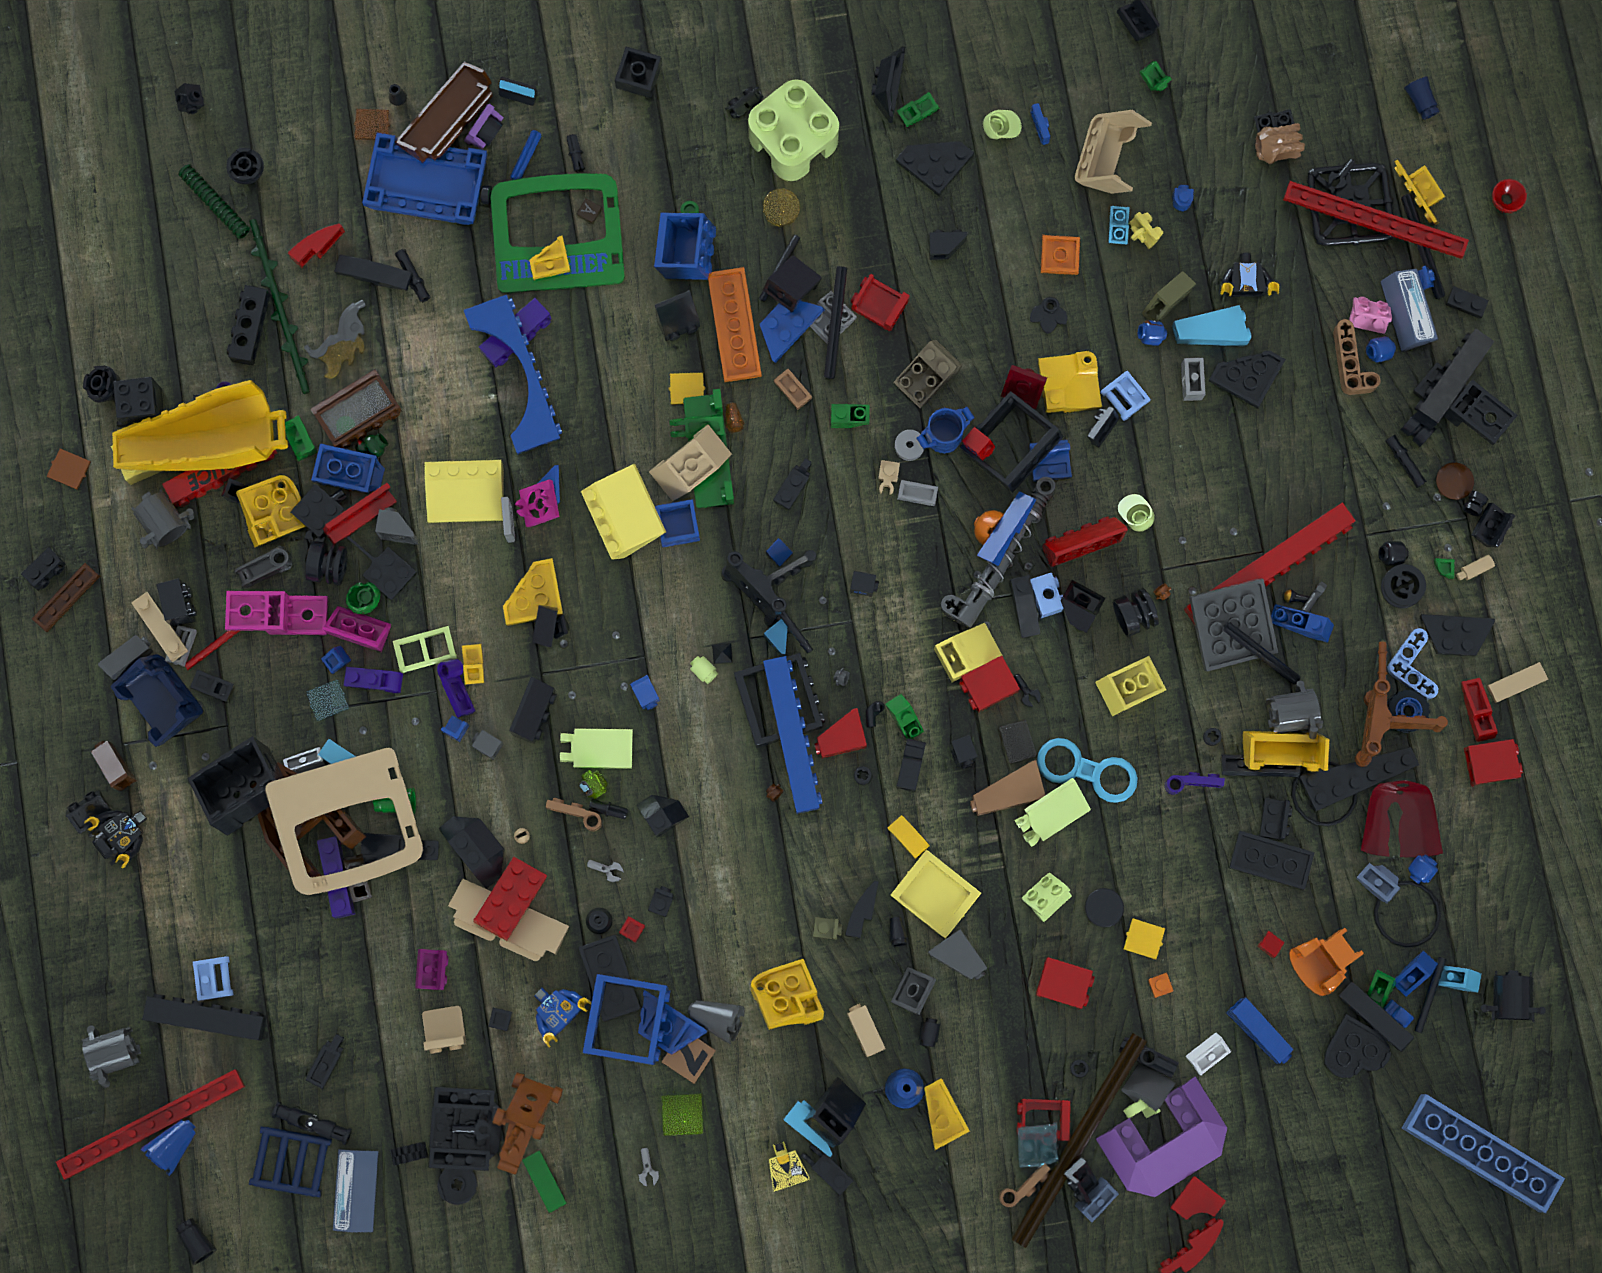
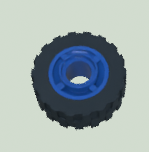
[1387,690,1430,733]

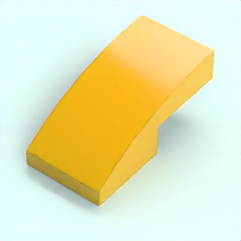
[462,644,484,685]
[888,815,929,859]

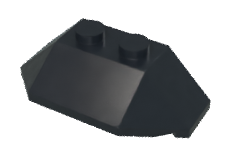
[871,46,906,123]
[439,816,504,889]

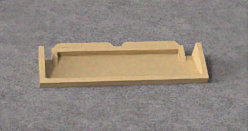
[448,879,569,961]

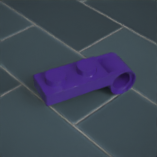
[437,659,475,718]
[344,667,403,693]
[1164,772,1225,795]

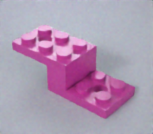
[225,591,328,635]

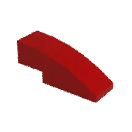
[288,224,345,268]
[1461,678,1498,742]

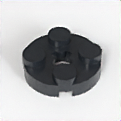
[88,830,119,866]
[437,1169,478,1205]

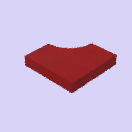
[1170,1176,1226,1220]

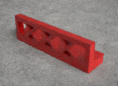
[323,483,397,544]

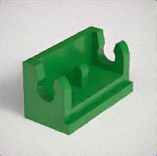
[285,415,318,461]

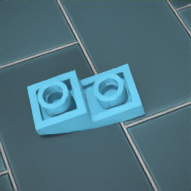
[1108,206,1130,244]

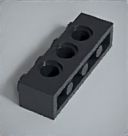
[227,285,270,366]

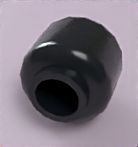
[1378,541,1409,566]

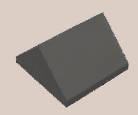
[891,967,936,1016]

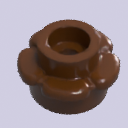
[766,784,784,801]

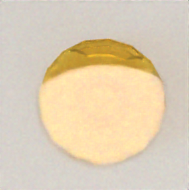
[763,189,800,226]

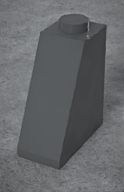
[98,635,153,681]
[927,929,987,981]

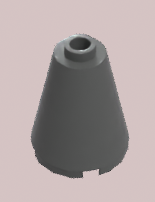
[688,1000,745,1044]

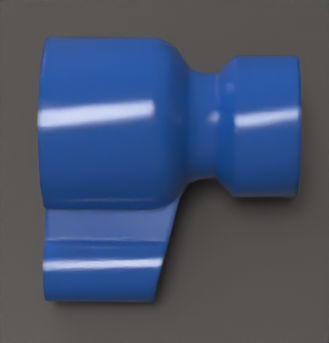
[1384,999,1414,1028]

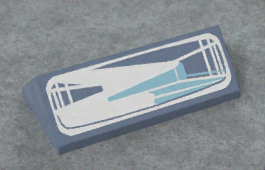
[1381,269,1439,352]
[333,1150,379,1232]

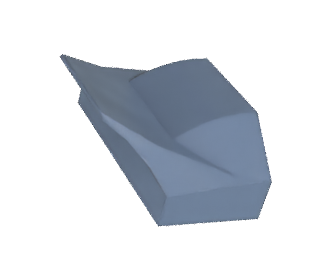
[1357,863,1400,904]

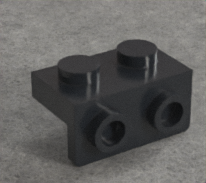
[1116,0,1160,42]
[1471,503,1515,548]
[1064,1158,1099,1205]

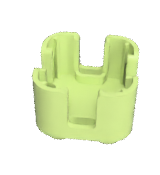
[748,80,839,181]

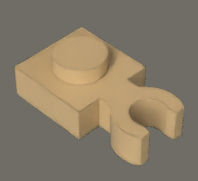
[878,460,900,495]

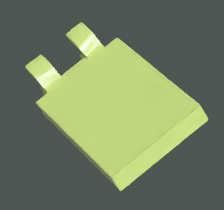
[560,729,633,769]
[1014,778,1091,847]

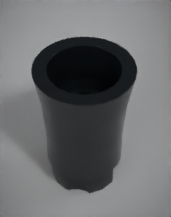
[176,1218,217,1265]

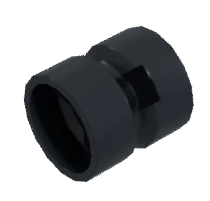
[1400,415,1436,447]

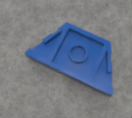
[760,301,825,363]
[638,990,708,1055]

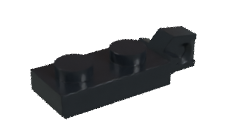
[773,458,812,510]
[305,1034,345,1089]

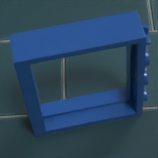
[583,974,671,1065]

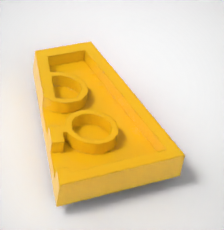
[924,1078,970,1150]

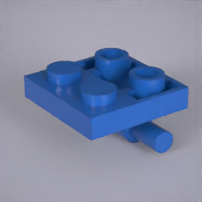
[1029,440,1072,482]

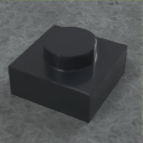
[488,1008,513,1031]

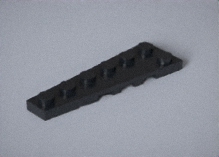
[1298,747,1420,812]

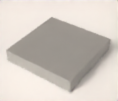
[501,497,515,543]

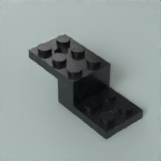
[1413,362,1518,445]

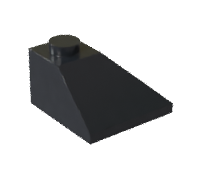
[1061,580,1105,633]

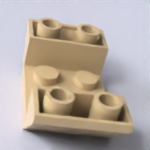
[649,425,732,501]

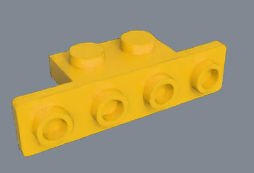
[1394,159,1445,225]

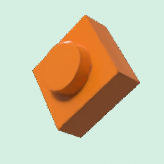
[1148,973,1174,998]

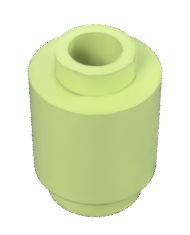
[690,656,718,684]

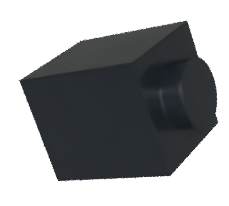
[850,571,879,597]

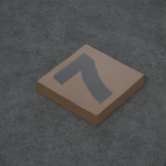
[662,1039,716,1084]

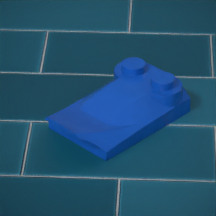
[311,444,385,493]

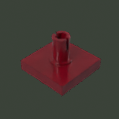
[1000,365,1048,409]

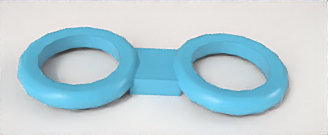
[1037,738,1138,803]

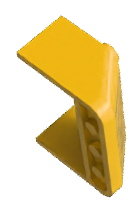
[1243,731,1329,771]

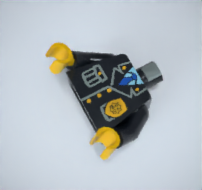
[84,810,147,868]

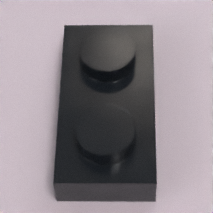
[1446,287,1489,319]

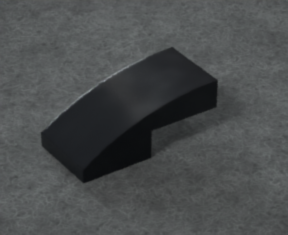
[190,670,234,702]

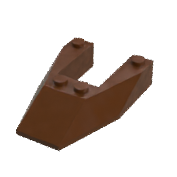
[251,762,366,877]

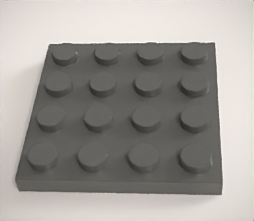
[1189,578,1278,672]

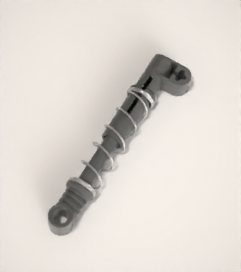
[941,477,1055,629]

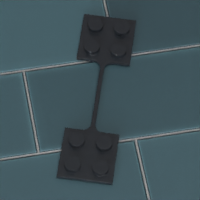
[290,484,417,600]

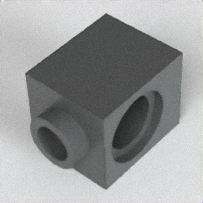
[472,730,503,760]

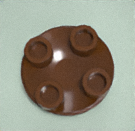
[1436,462,1474,500]

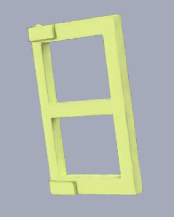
[393,626,457,673]

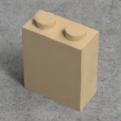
[847,1004,885,1058]

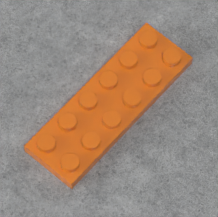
[708,267,762,383]

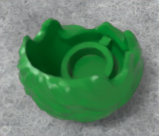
[346,582,380,614]

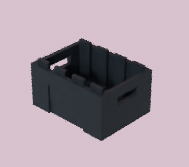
[187,736,284,836]

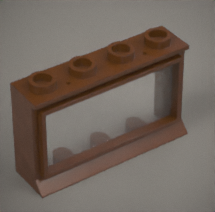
[311,369,402,449]

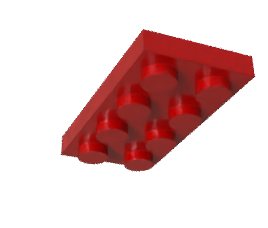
[473,857,547,941]

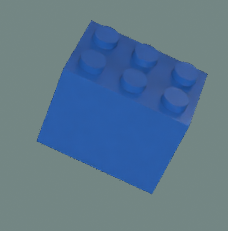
[654,213,716,280]

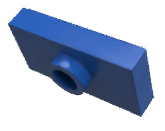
[1030,103,1050,145]

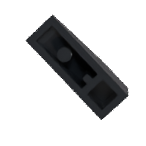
[1009,575,1040,638]

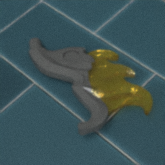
[304,300,366,378]

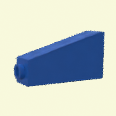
[1226,998,1293,1064]

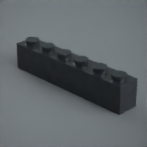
[1413,329,1494,430]
[142,994,267,1041]

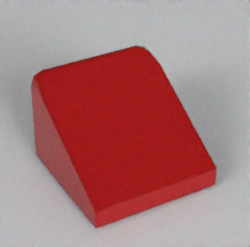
[1257,931,1285,958]

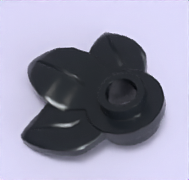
[1030,297,1067,334]

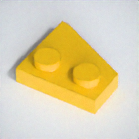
[529,236,570,280]

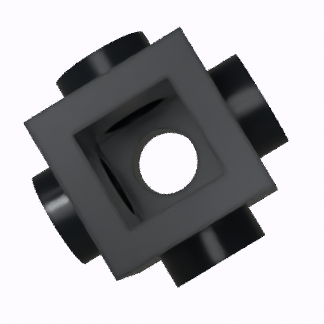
[174,83,204,114]

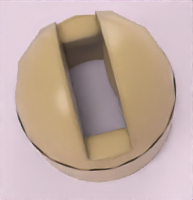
[514,828,530,844]

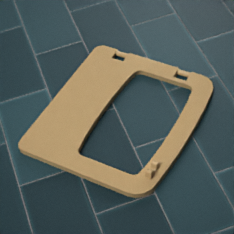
[265,748,423,895]

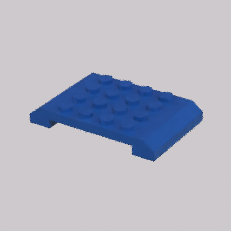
[362,133,488,225]

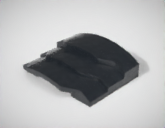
[428,1087,501,1171]

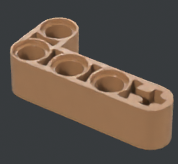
[1333,319,1380,395]

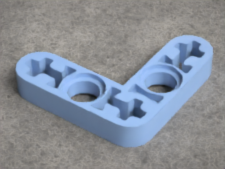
[1387,628,1438,700]

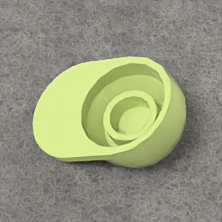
[983,110,1021,139]
[1118,494,1155,532]

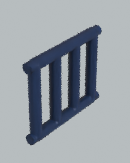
[249,1126,332,1198]

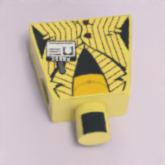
[769,1141,810,1191]

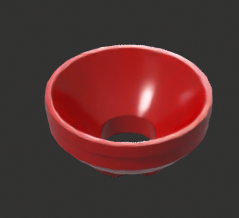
[1492,179,1527,213]

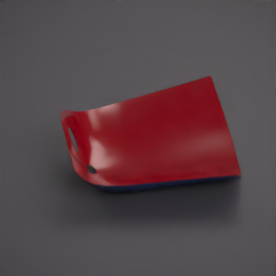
[1361,780,1443,857]

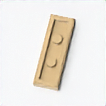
[1487,662,1548,703]

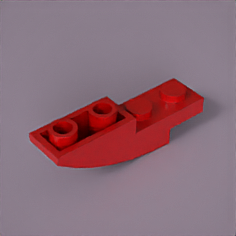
[1158,1218,1224,1273]

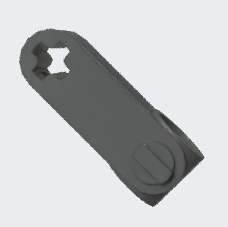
[234,546,293,589]

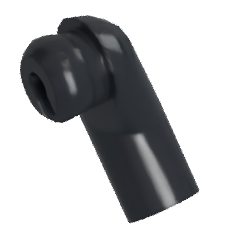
[866,701,885,728]

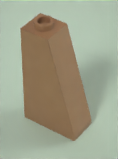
[970,760,1045,816]

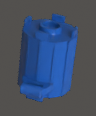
[916,407,975,454]

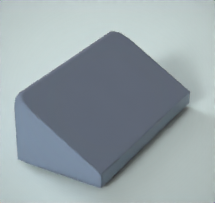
[1075,1177,1119,1222]

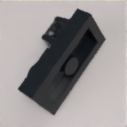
[1088,406,1120,448]

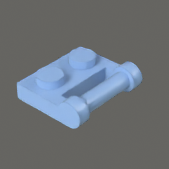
[1100,371,1151,421]
[193,956,234,1001]

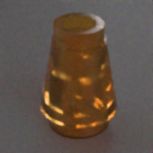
[726,403,744,433]

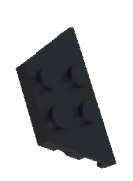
[1420,614,1495,657]

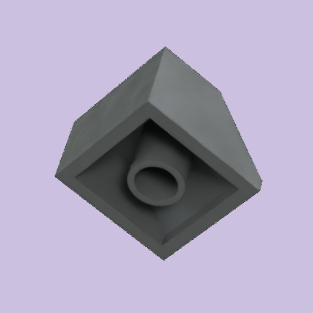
[375,508,419,545]

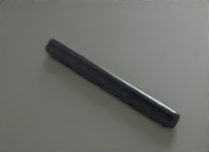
[1401,194,1445,299]
[824,266,847,379]

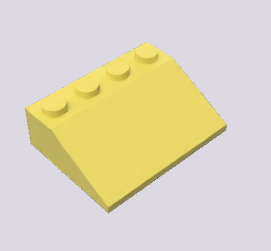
[425,460,504,523]
[581,464,666,559]

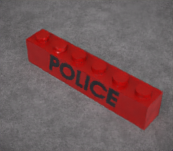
[162,450,278,508]

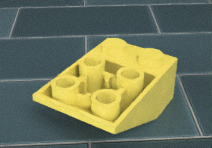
[934,623,1002,682]

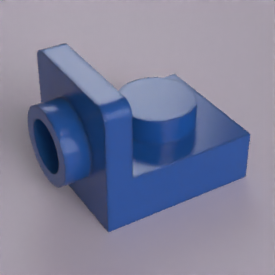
[1418,266,1435,290]

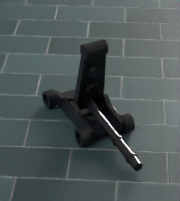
[721,550,816,654]

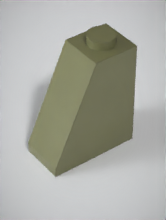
[1141,271,1196,322]

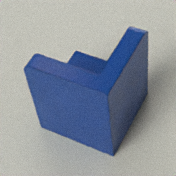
[441,715,469,742]

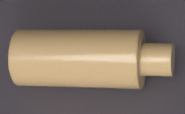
[1456,555,1495,581]

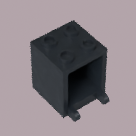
[113,377,164,427]

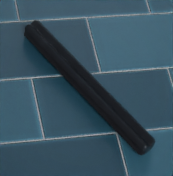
[1223,622,1301,684]

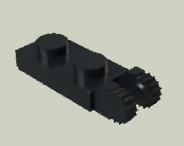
[801,1144,853,1195]

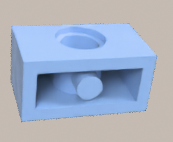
[1030,572,1064,618]

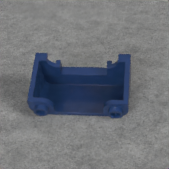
[110,654,203,747]

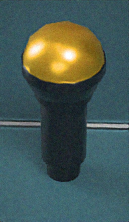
[1284,590,1310,603]

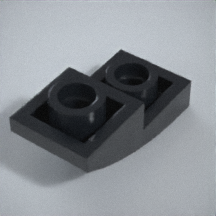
[1254,109,1295,133]

